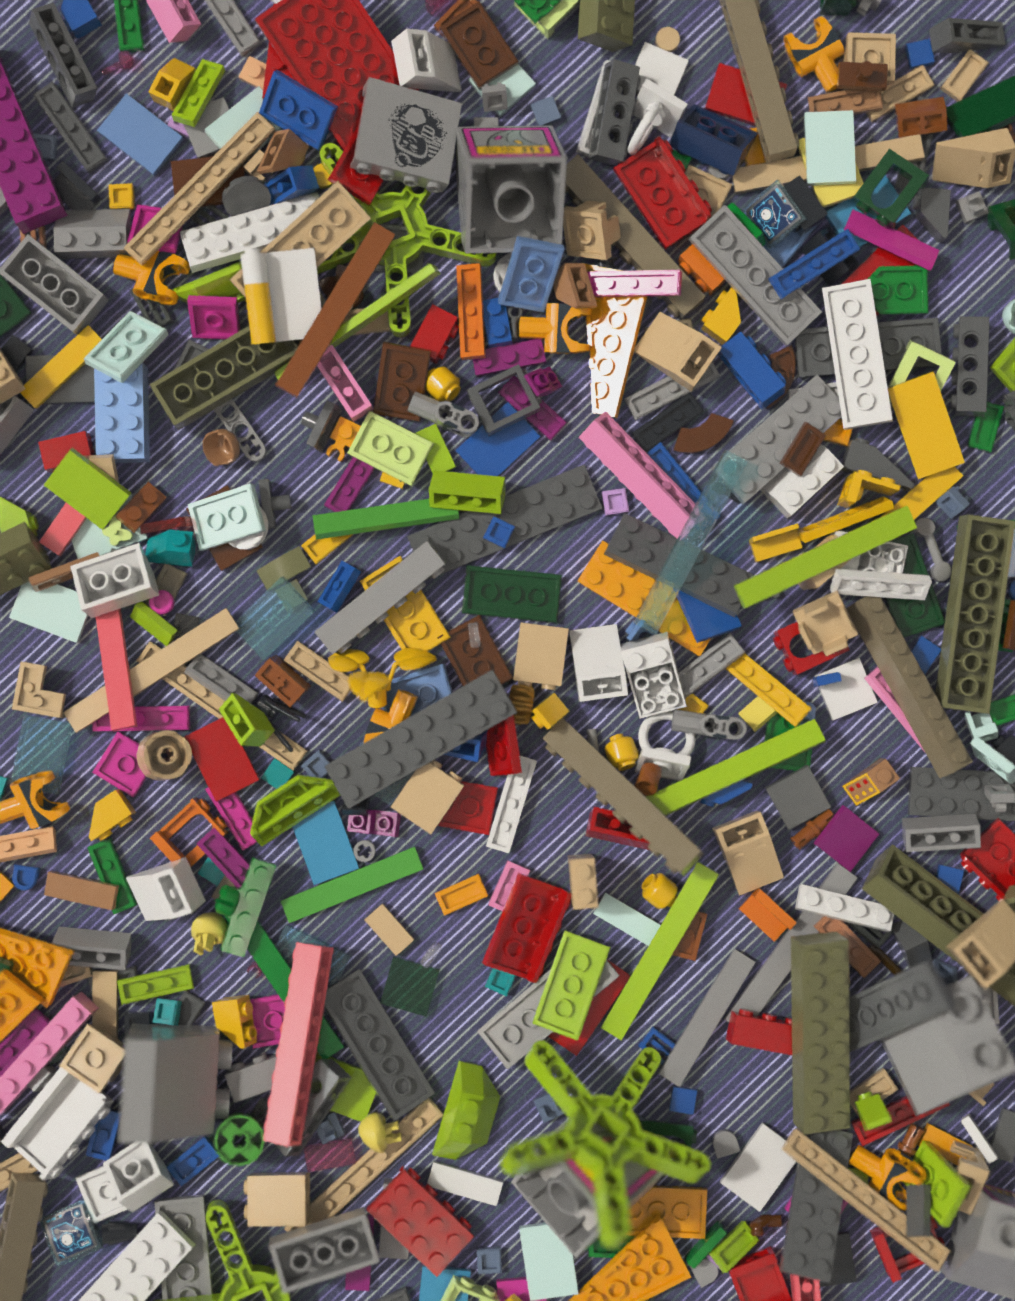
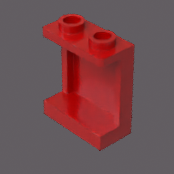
[729,1246,792,1301]

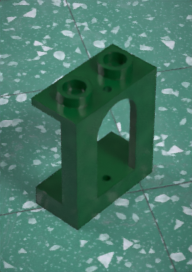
[854,148,929,229]
[988,199,1015,260]
[636,1115,697,1162]

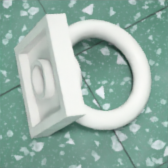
[628,79,688,155]
[635,711,696,781]

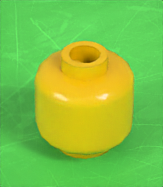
[425,366,461,402]
[604,734,639,771]
[641,873,678,909]

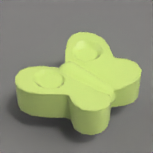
[102,516,133,546]

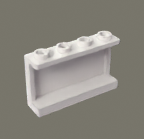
[1,1067,114,1180]

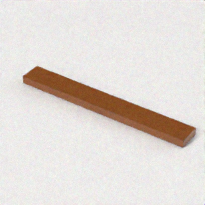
[276,222,395,398]

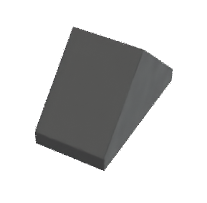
[892,920,932,969]

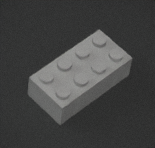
[0,234,109,335]
[269,1207,379,1294]

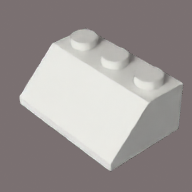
[760,445,844,518]
[70,543,159,618]

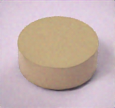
[655,27,680,53]

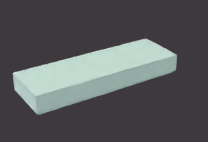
[593,892,661,946]

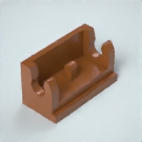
[895,97,947,138]
[254,654,312,708]

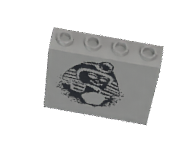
[350,77,462,193]

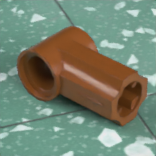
[633,763,662,797]

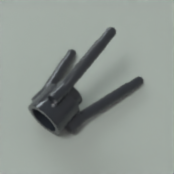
[256,694,306,752]

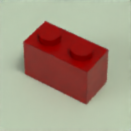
[410,304,459,364]
[38,431,95,473]

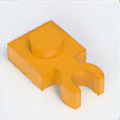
[326,416,361,462]

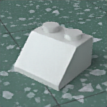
[103,1143,174,1212]

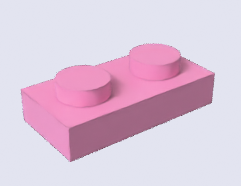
[488,860,530,911]

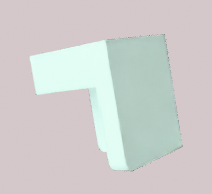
[965,711,998,742]

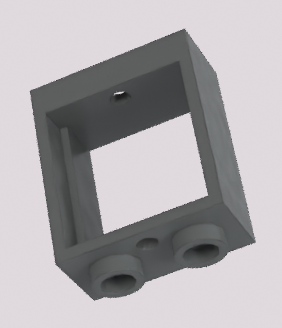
[467,364,542,437]

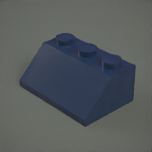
[670,104,758,176]

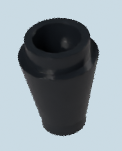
[102,1221,138,1246]

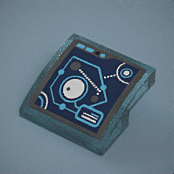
[742,180,807,249]
[40,1199,104,1267]

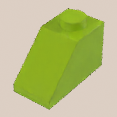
[0,496,39,536]
[219,693,275,747]
[854,1091,891,1131]

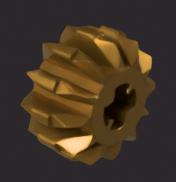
[509,684,535,725]

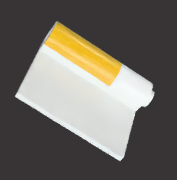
[241,248,321,344]

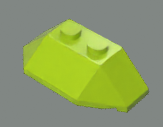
[172,261,246,303]
[250,775,340,846]
[432,1061,500,1160]

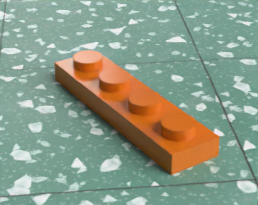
[456,263,486,360]

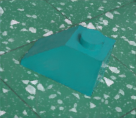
[145,529,196,567]

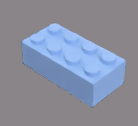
[94,362,150,463]

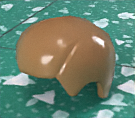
[202,429,240,466]

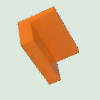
[738,888,797,942]

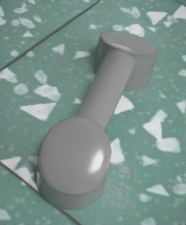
[913,518,952,582]

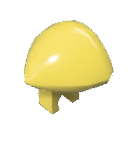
[191,912,228,956]
[358,1112,402,1153]

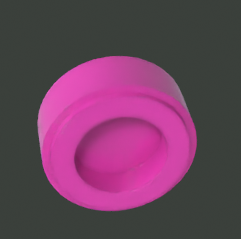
[149,590,175,614]

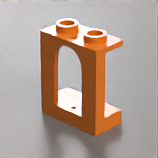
[150,798,229,868]

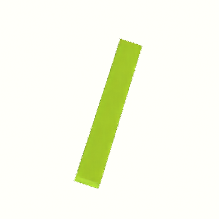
[274,264,441,380]
[734,506,917,608]
[646,719,826,816]
[601,861,719,1041]

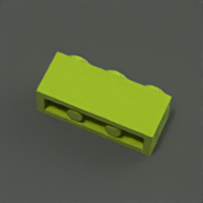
[429,470,506,514]

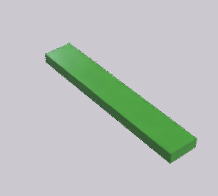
[312,499,459,539]
[280,846,424,923]

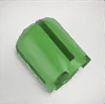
[215,1112,264,1166]

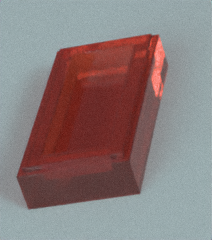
[140,516,193,534]

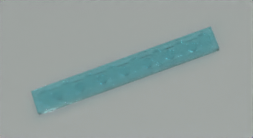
[633,450,747,635]

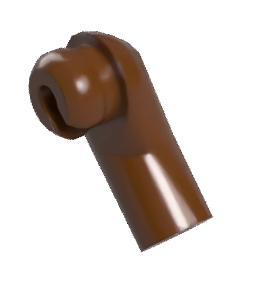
[749,1215,781,1236]

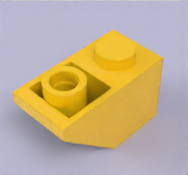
[148,58,196,111]
[701,287,741,345]
[531,693,569,730]
[89,789,136,842]
[212,995,257,1048]

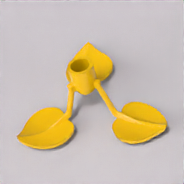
[328,648,437,708]

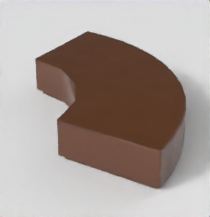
[767,345,796,409]
[673,413,734,454]

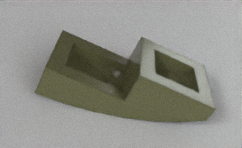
[256,546,311,592]

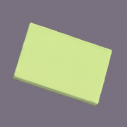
[347,411,434,487]

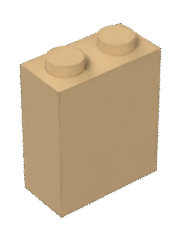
[513,623,569,690]
[391,760,464,834]
[568,854,598,909]
[244,1172,311,1227]

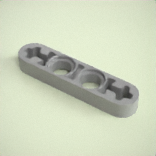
[214,399,267,462]

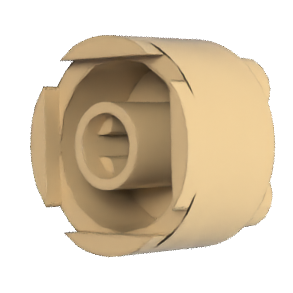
[137,730,192,781]

